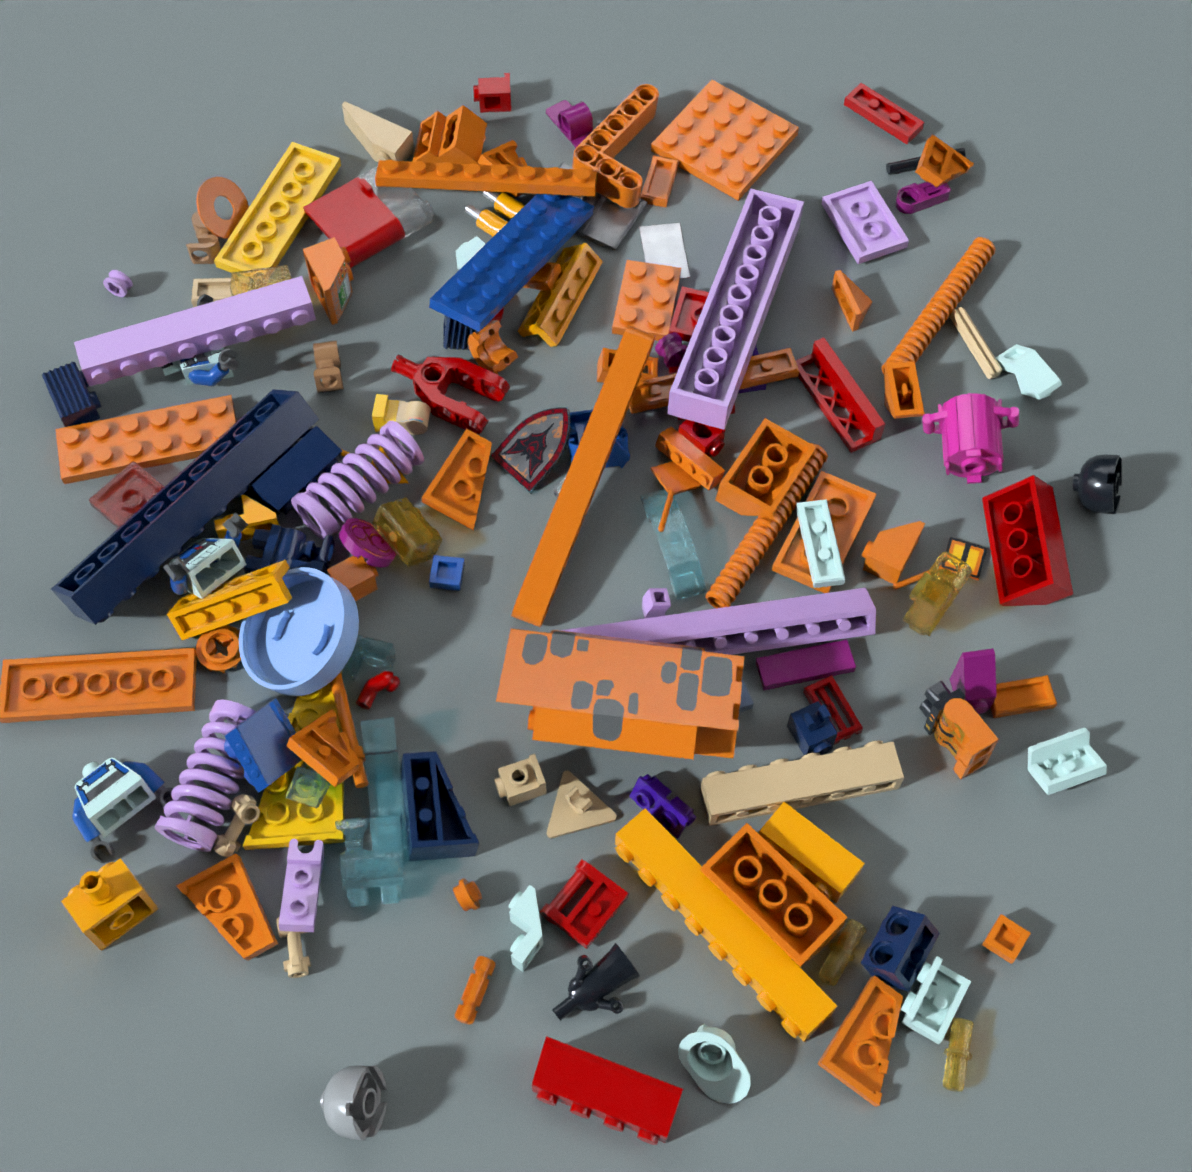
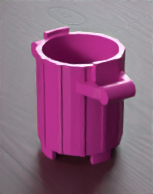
[922,393,1019,484]

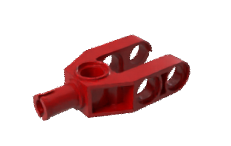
[391,355,510,434]

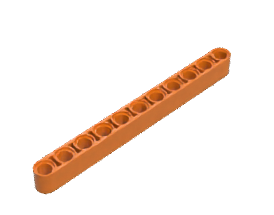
[511,325,656,628]

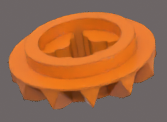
[196,625,241,673]

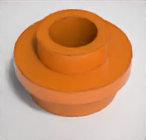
[453,878,482,911]

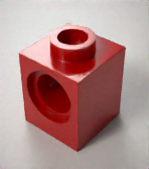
[679,419,725,457]

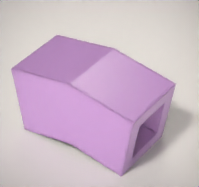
[642,588,671,618]

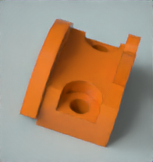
[468,320,518,374]

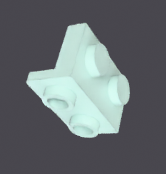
[1028,727,1107,795]
[901,956,971,1044]

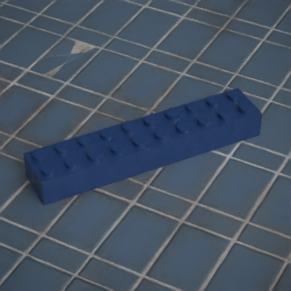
[51,389,319,625]

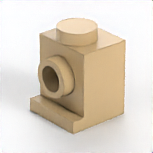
[494,754,546,807]

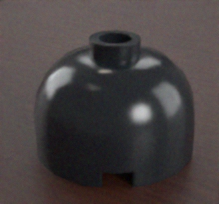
[1073,454,1122,514]

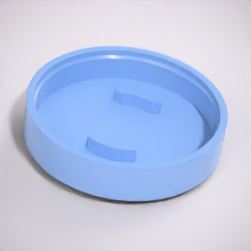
[239,567,359,696]

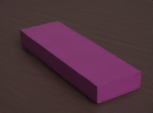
[755,639,856,691]

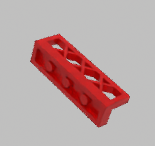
[795,337,885,453]

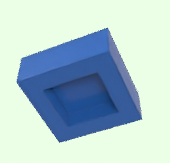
[429,555,465,591]

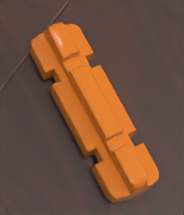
[454,956,496,1025]

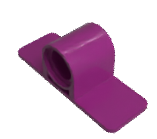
[546,100,593,148]

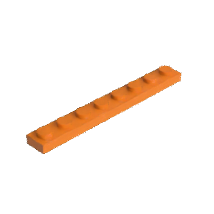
[375,160,597,196]

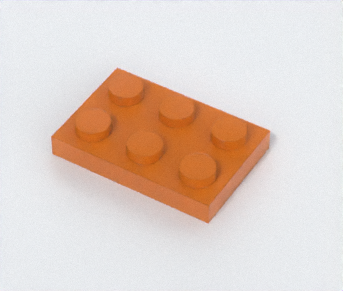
[612,260,681,341]

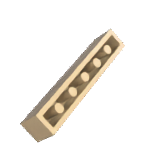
[700,740,904,826]

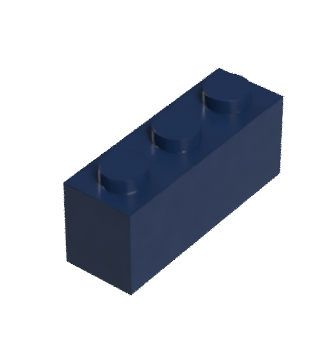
[250,425,342,516]

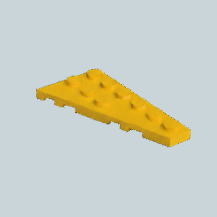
[243,670,345,850]

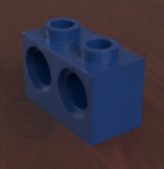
[861,905,940,992]

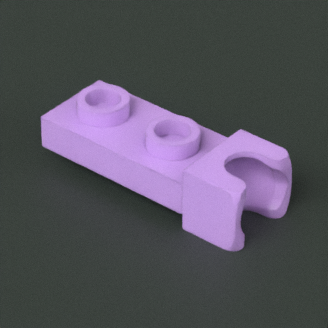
[279,839,324,932]

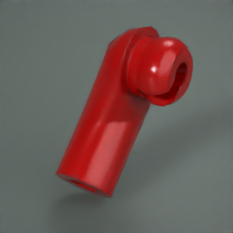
[356,671,400,710]

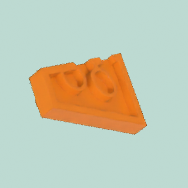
[421,429,492,531]
[176,853,278,961]
[817,975,903,1107]

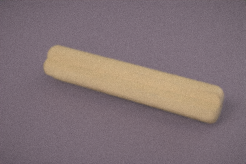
[950,307,1002,380]

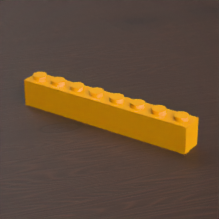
[615,808,837,1042]

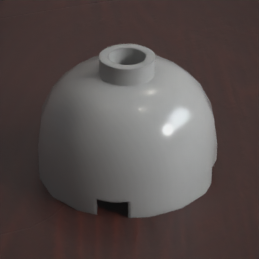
[320,1065,387,1140]

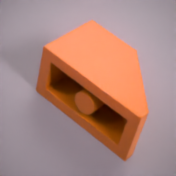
[861,521,925,584]

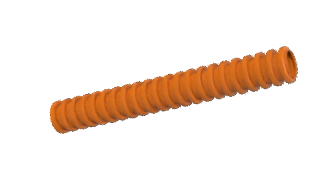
[882,237,996,375]
[705,443,828,608]

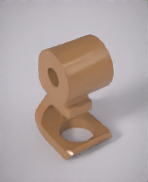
[186,211,221,264]
[313,340,344,393]

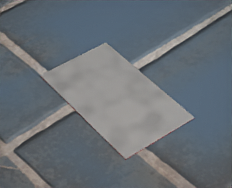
[639,223,690,278]

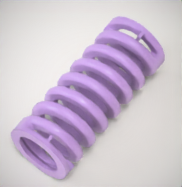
[291,420,424,540]
[155,700,256,852]

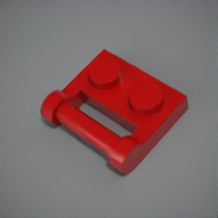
[539,859,629,949]

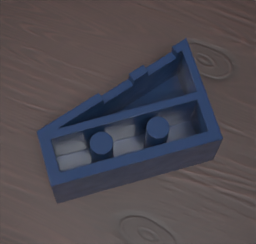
[400,751,479,862]

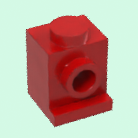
[473,73,512,113]

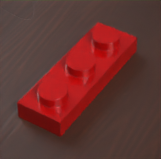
[844,83,925,144]

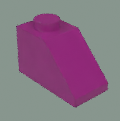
[950,648,997,714]

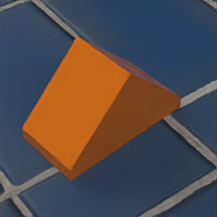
[884,361,925,419]

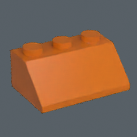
[715,418,817,517]

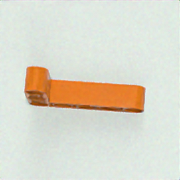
[572,84,659,208]

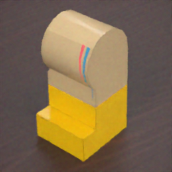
[372,394,431,435]

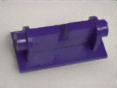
[629,774,697,839]

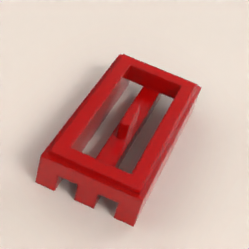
[803,675,863,745]

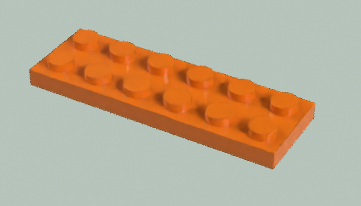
[55,395,237,484]
[0,648,197,723]

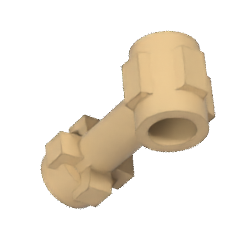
[213,795,260,858]
[276,917,311,978]

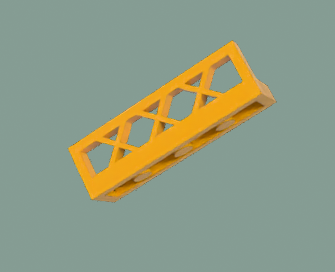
[517,243,603,347]
[167,560,292,640]

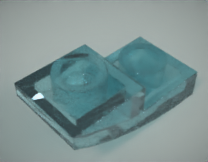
[285,761,331,809]

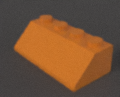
[700,823,848,967]

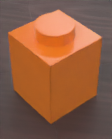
[327,556,379,601]

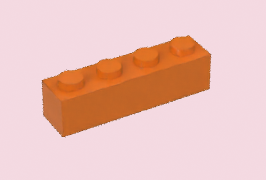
[655,426,725,491]

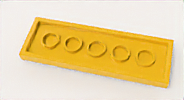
[214,142,341,285]

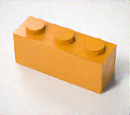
[759,802,865,903]

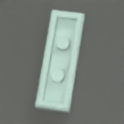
[796,499,846,588]

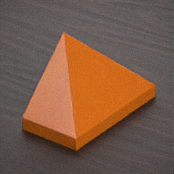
[832,270,873,332]

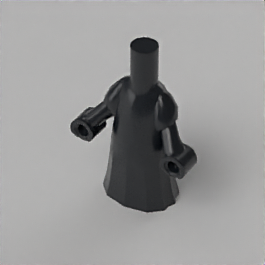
[552,943,640,1021]

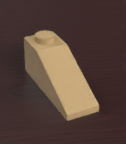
[342,101,415,163]

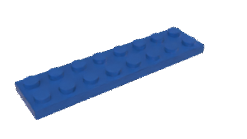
[429,194,594,332]

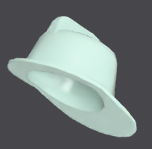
[678,1024,751,1104]

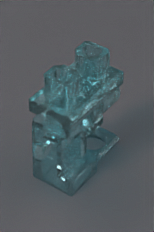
[335,813,406,907]

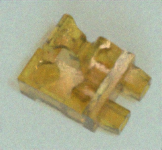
[903,551,972,637]

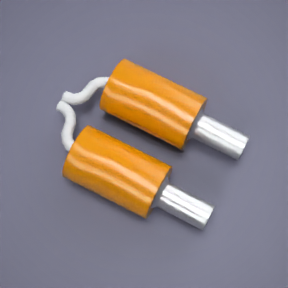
[465,191,525,237]

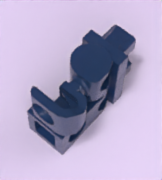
[243,524,335,575]

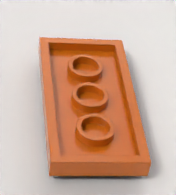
[772,471,877,593]

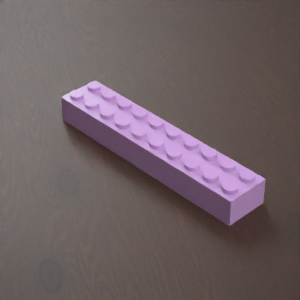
[667,189,804,430]

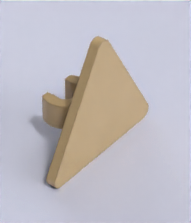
[547,770,617,839]

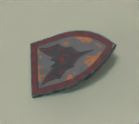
[490,407,571,494]

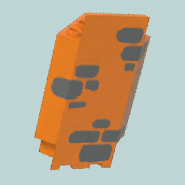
[496,628,744,760]

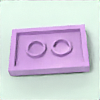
[821,181,909,264]

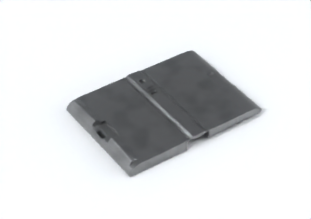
[558,163,648,250]

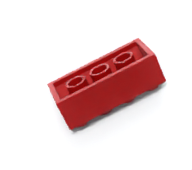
[982,475,1073,606]
[532,1036,683,1145]

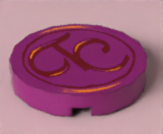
[339,518,397,568]

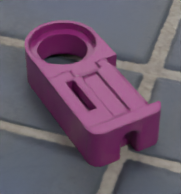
[895,182,951,214]

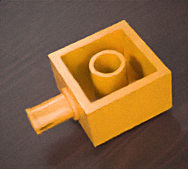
[61,858,159,951]

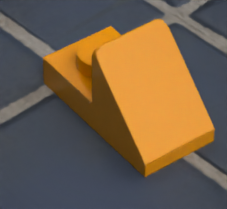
[214,494,280,541]

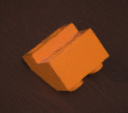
[413,105,487,165]

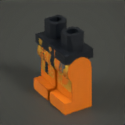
[919,681,999,779]

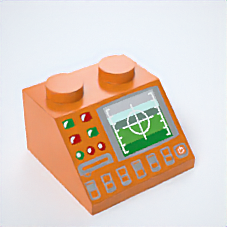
[303,237,354,325]

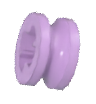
[103,270,133,297]

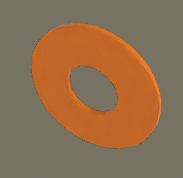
[196,177,249,239]

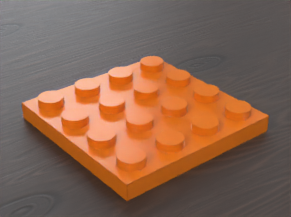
[651,80,799,201]

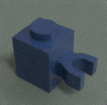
[787,701,838,755]

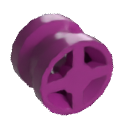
[655,332,687,368]

